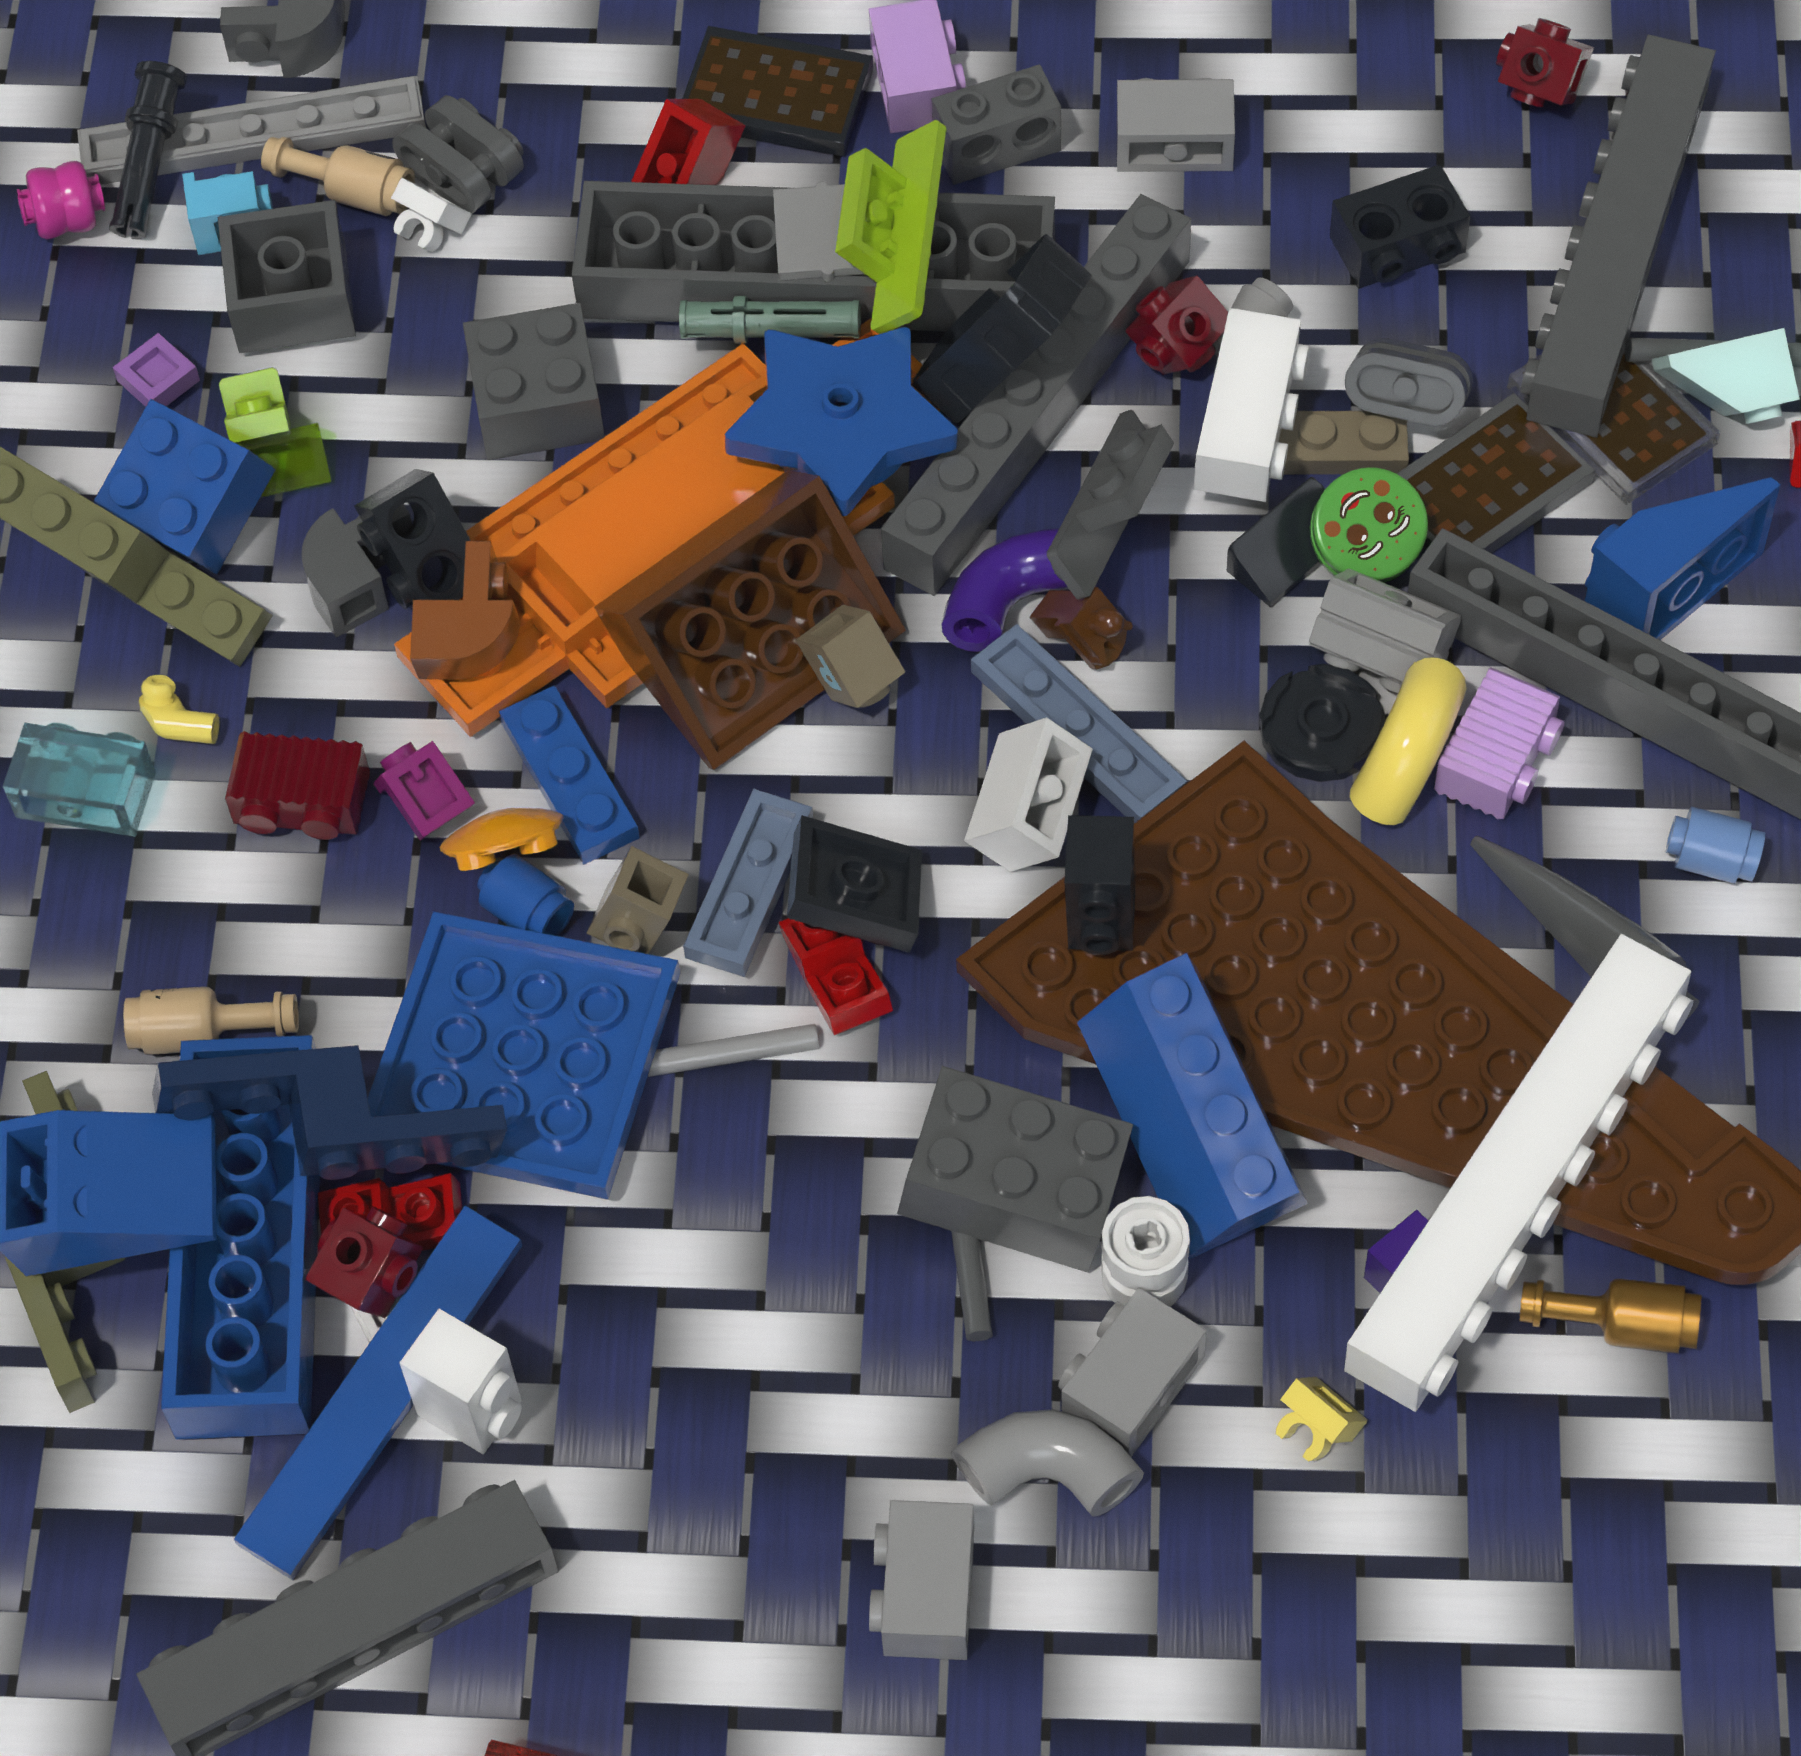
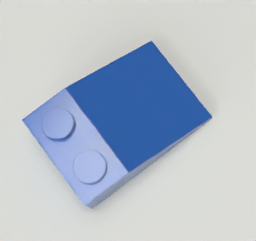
[1585,477,1781,640]

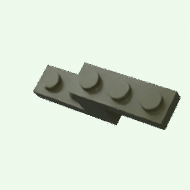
[0,447,273,667]
[5,1071,125,1413]

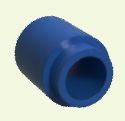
[477,854,574,936]

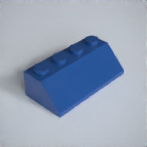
[1077,953,1308,1260]

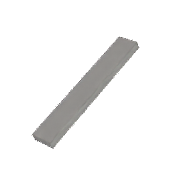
[77,76,426,185]

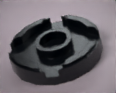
[1259,664,1385,782]

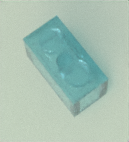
[3,722,156,837]

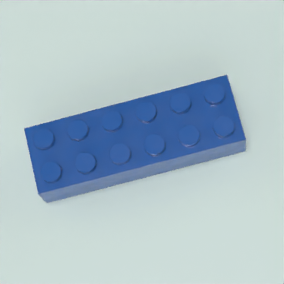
[161,1035,320,1439]

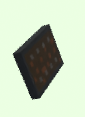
[682,26,874,157]

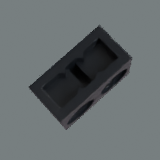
[1330,164,1470,289]
[354,469,471,611]
[1064,815,1136,955]

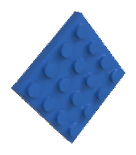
[368,911,681,1200]

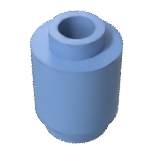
[1665,806,1765,884]

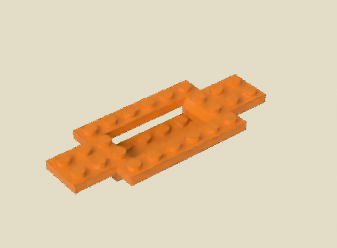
[394,318,941,737]

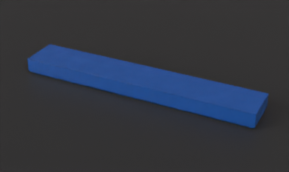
[234,1206,522,1580]

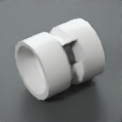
[1101,1196,1190,1307]

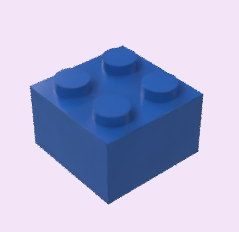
[93,399,276,575]

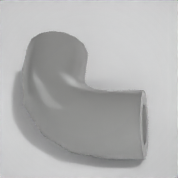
[951,1409,1144,1517]

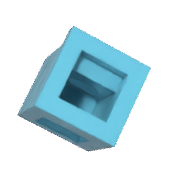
[182,171,273,255]

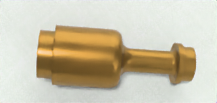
[1520,1279,1702,1354]

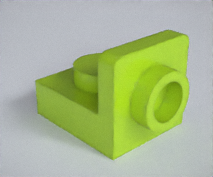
[219,367,291,443]

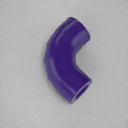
[941,528,1069,652]

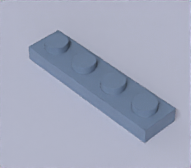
[971,624,1187,823]

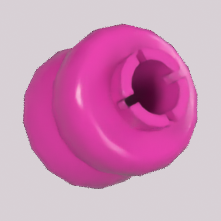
[16,161,105,239]

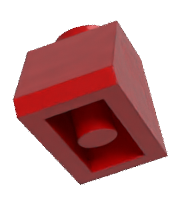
[631,99,746,185]

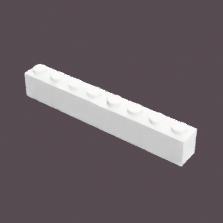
[1344,934,1693,1412]

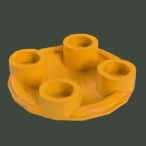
[439,808,563,871]

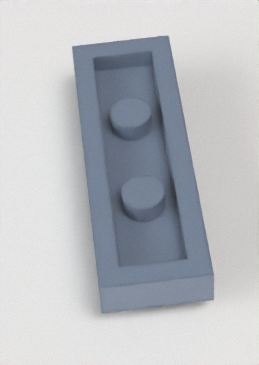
[683,789,814,977]

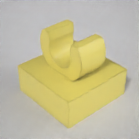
[1276,1377,1368,1462]

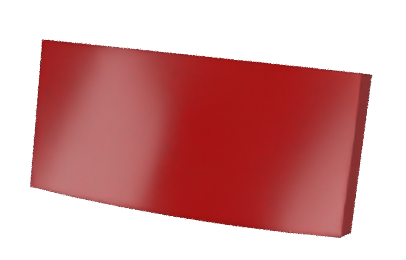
[779,918,893,1035]
[318,1173,462,1251]

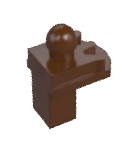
[1029,587,1133,670]

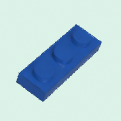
[499,685,640,865]

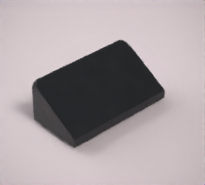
[1226,477,1325,608]

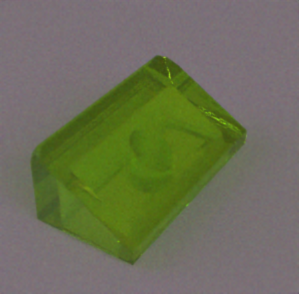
[236,423,332,498]

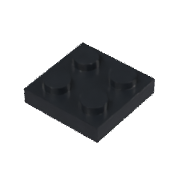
[787,815,922,952]

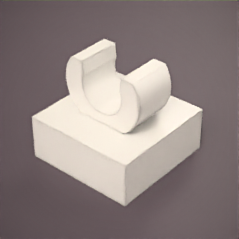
[391,177,472,252]

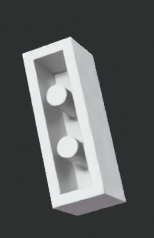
[1194,308,1309,502]

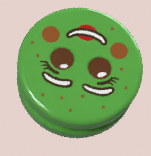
[1310,467,1428,583]

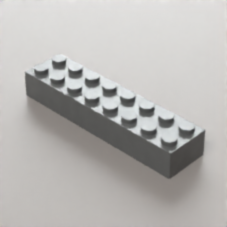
[572,181,1055,332]

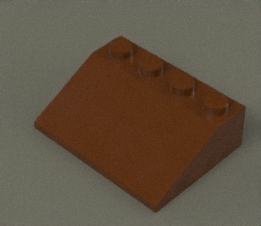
[594,470,906,770]

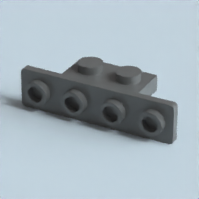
[1047,410,1174,600]

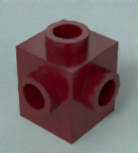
[1496,18,1594,107]
[1125,275,1228,375]
[305,1206,424,1318]

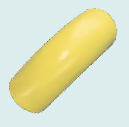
[1350,657,1467,825]

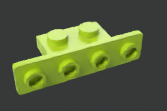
[835,120,946,334]

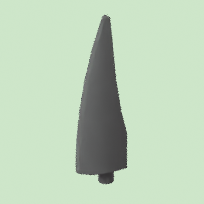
[1470,835,1699,1019]

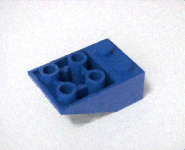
[0,1110,217,1276]

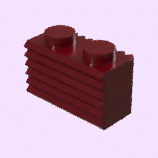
[225,731,370,840]

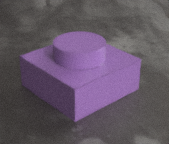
[113,333,200,407]

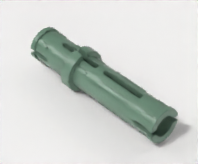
[679,295,861,343]

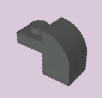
[220,0,345,78]
[302,504,412,638]

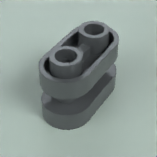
[392,95,524,214]
[1345,338,1473,426]

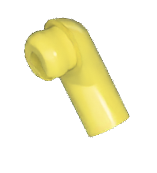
[139,675,220,744]

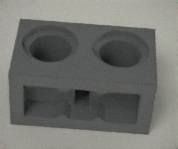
[931,64,1061,185]

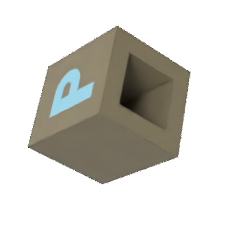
[796,605,905,708]

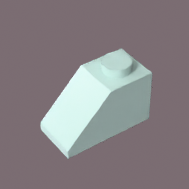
[1651,328,1800,424]

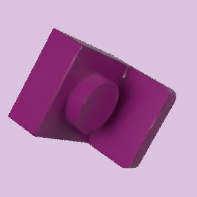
[373,741,475,841]

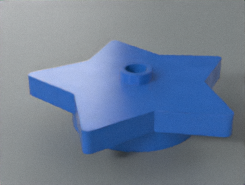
[725,327,958,516]

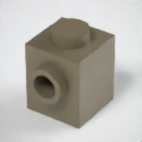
[587,846,689,954]

